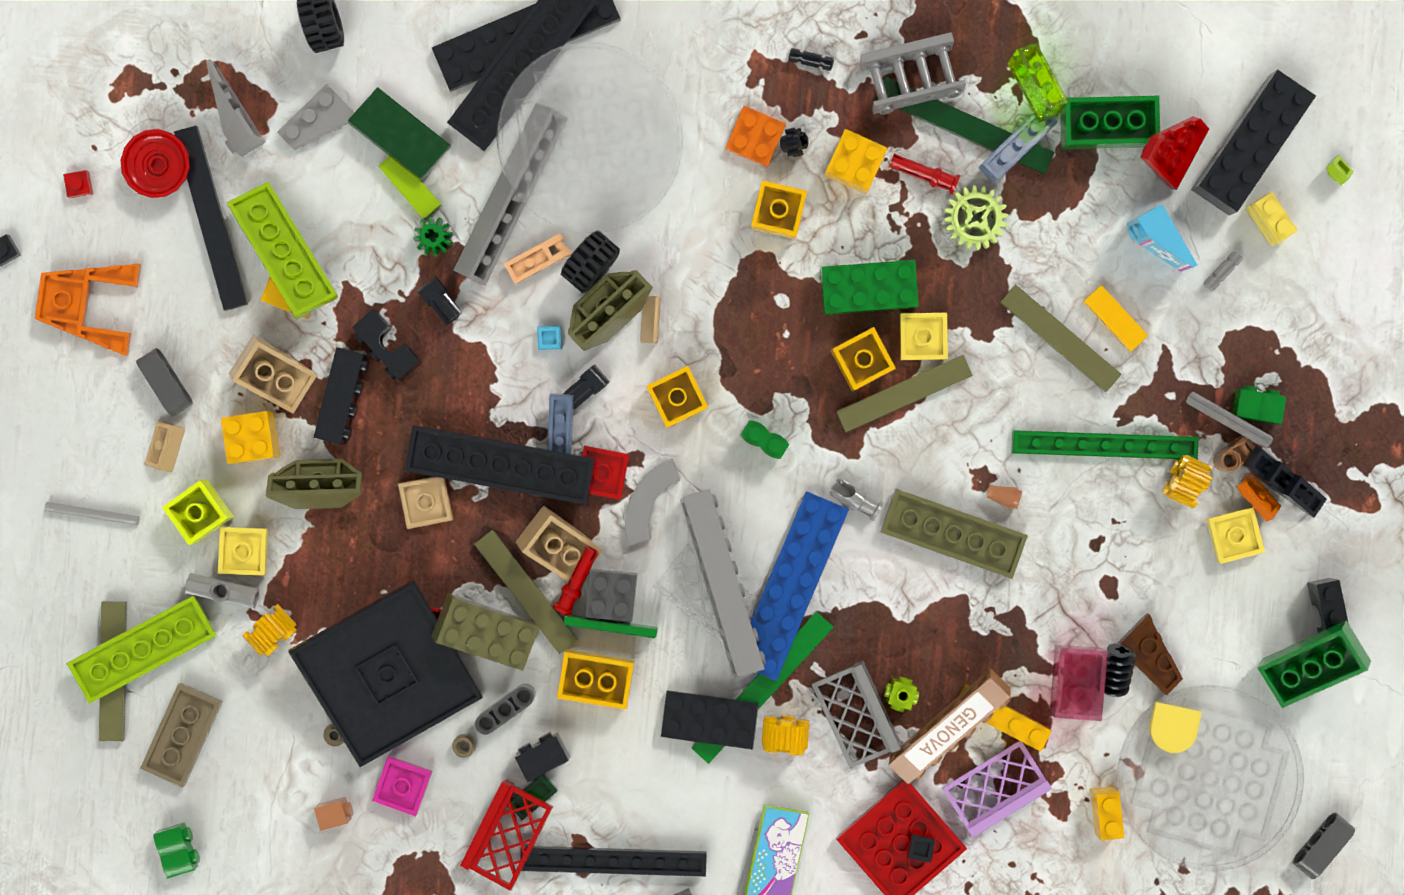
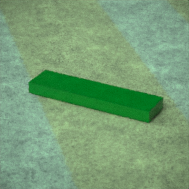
[564,615,658,638]

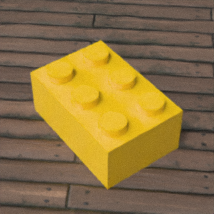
[557,649,635,710]

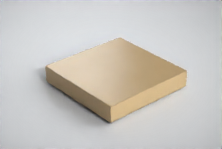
[398,477,454,529]

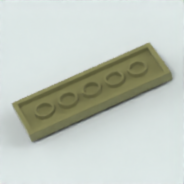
[880,489,1028,579]

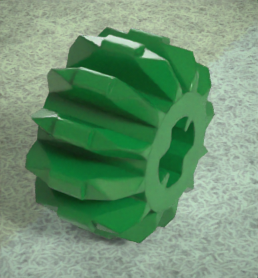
[413,217,454,257]

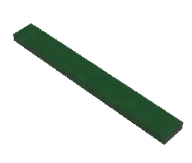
[876,77,1055,175]

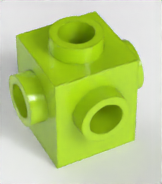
[884,676,919,712]

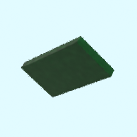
[348,87,451,181]

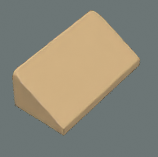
[640,296,661,344]
[145,420,185,472]

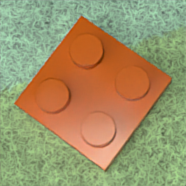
[725,106,786,168]

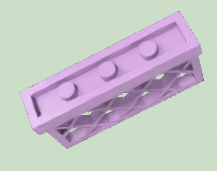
[942,741,1052,838]

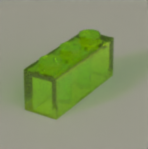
[1008,43,1069,122]

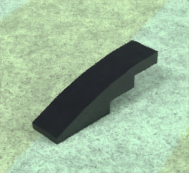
[1243,446,1327,518]

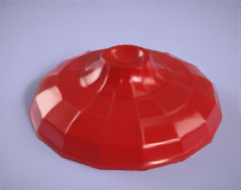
[120,129,190,198]

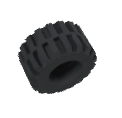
[296,0,345,53]
[560,230,620,293]

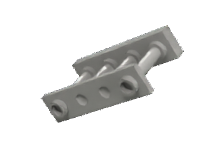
[860,32,966,115]

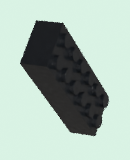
[1191,70,1316,216]

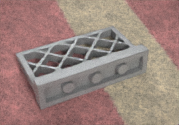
[811,660,901,768]

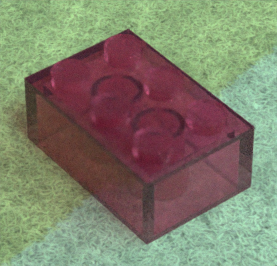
[1050,644,1107,721]

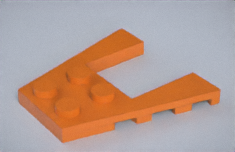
[35,263,141,356]

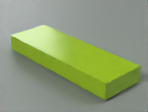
[378,156,442,220]

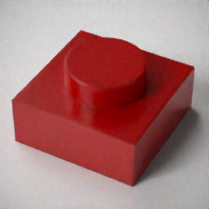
[63,170,93,198]

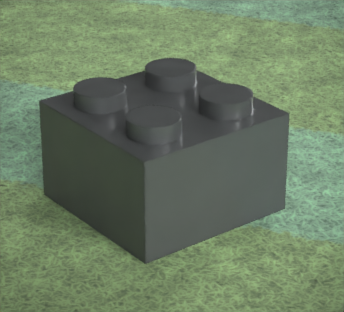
[585,569,638,622]

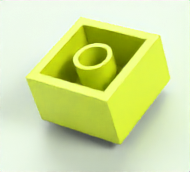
[162,479,234,546]

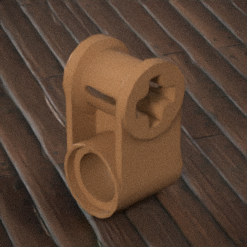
[1213,435,1255,471]

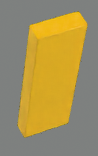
[1083,285,1148,352]

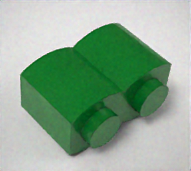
[1232,385,1286,425]
[740,420,789,459]
[153,823,200,879]

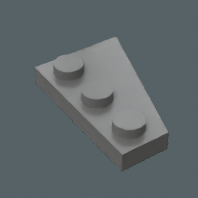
[277,84,355,150]

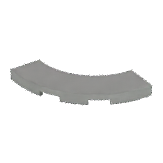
[625,458,680,546]

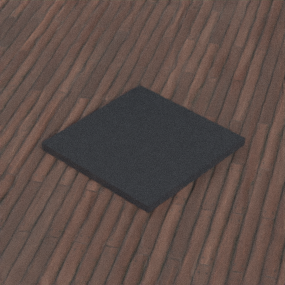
[288,580,483,768]

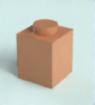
[314,797,353,831]

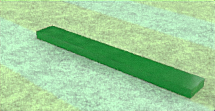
[1011,430,1199,460]
[691,611,833,764]

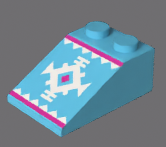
[1127,204,1197,272]

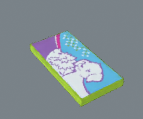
[744,804,809,895]

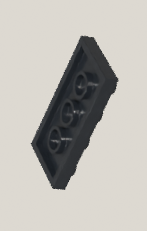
[661,690,759,750]

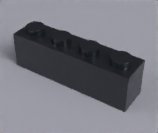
[313,347,369,445]

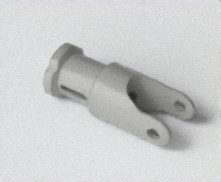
[829,479,883,521]

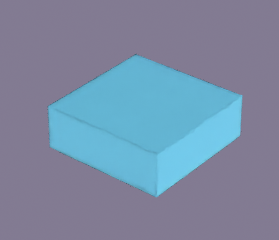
[537,326,562,350]

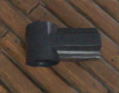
[417,276,462,325]
[563,364,610,410]

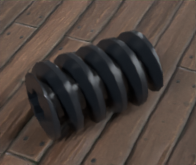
[1099,643,1136,697]

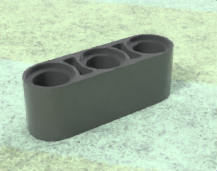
[136,348,193,417]
[475,684,536,735]
[1293,812,1355,879]

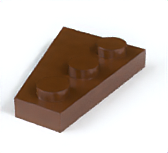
[1117,613,1183,695]

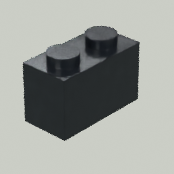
[514,732,570,782]

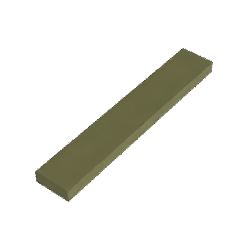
[999,284,1122,392]
[836,355,973,432]
[474,530,578,654]
[99,601,127,741]

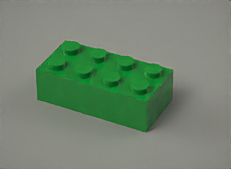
[1060,95,1160,149]
[820,260,919,315]
[1257,621,1371,708]

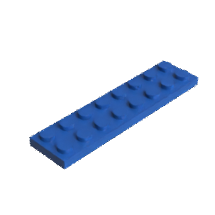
[750,491,849,681]

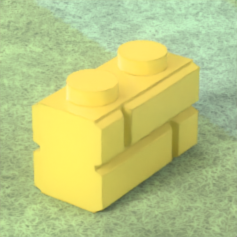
[1245,192,1298,246]

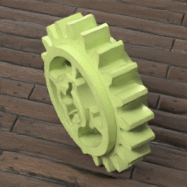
[943,185,1009,251]

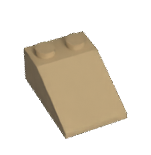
[229,335,317,413]
[516,505,603,582]

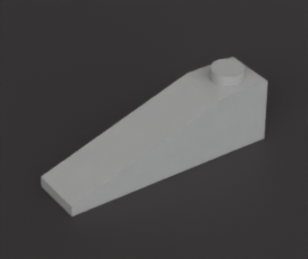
[206,59,265,157]

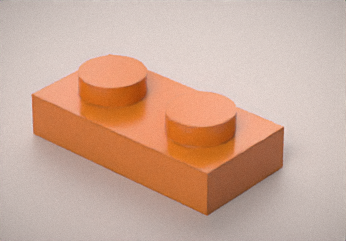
[1236,472,1282,522]

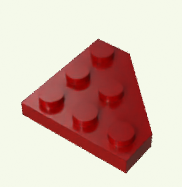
[1140,116,1209,190]

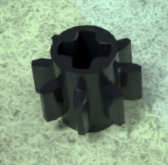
[780,127,809,157]

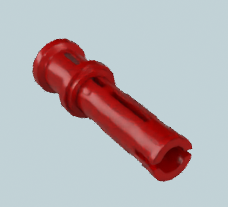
[889,153,960,195]
[553,546,599,616]

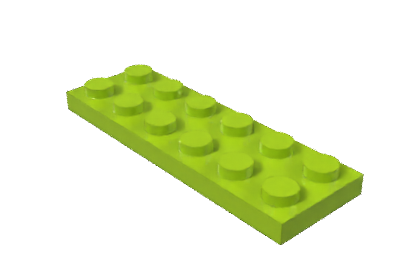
[226,181,338,320]
[66,595,217,704]

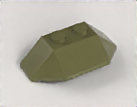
[568,270,653,351]
[266,459,363,509]

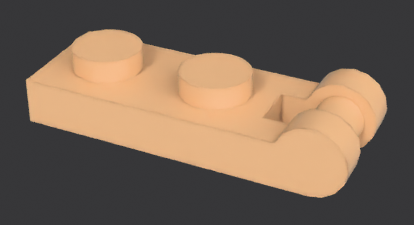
[504,233,572,285]

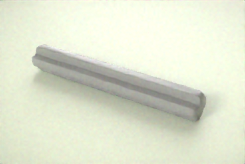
[1186,392,1273,448]

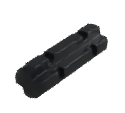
[788,48,834,71]

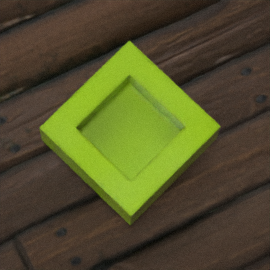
[1325,154,1354,185]

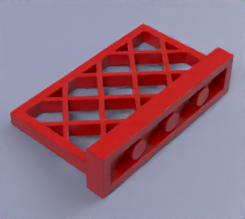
[460,779,554,891]

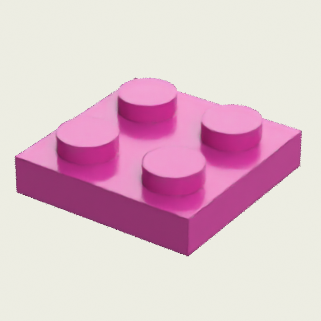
[372,756,433,816]

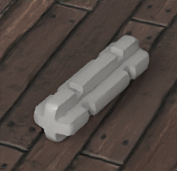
[1204,251,1243,291]

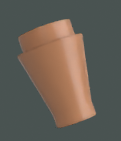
[986,485,1022,509]

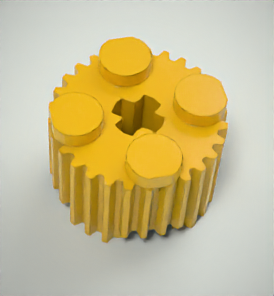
[1161,455,1212,509]
[242,604,297,657]
[761,715,810,755]

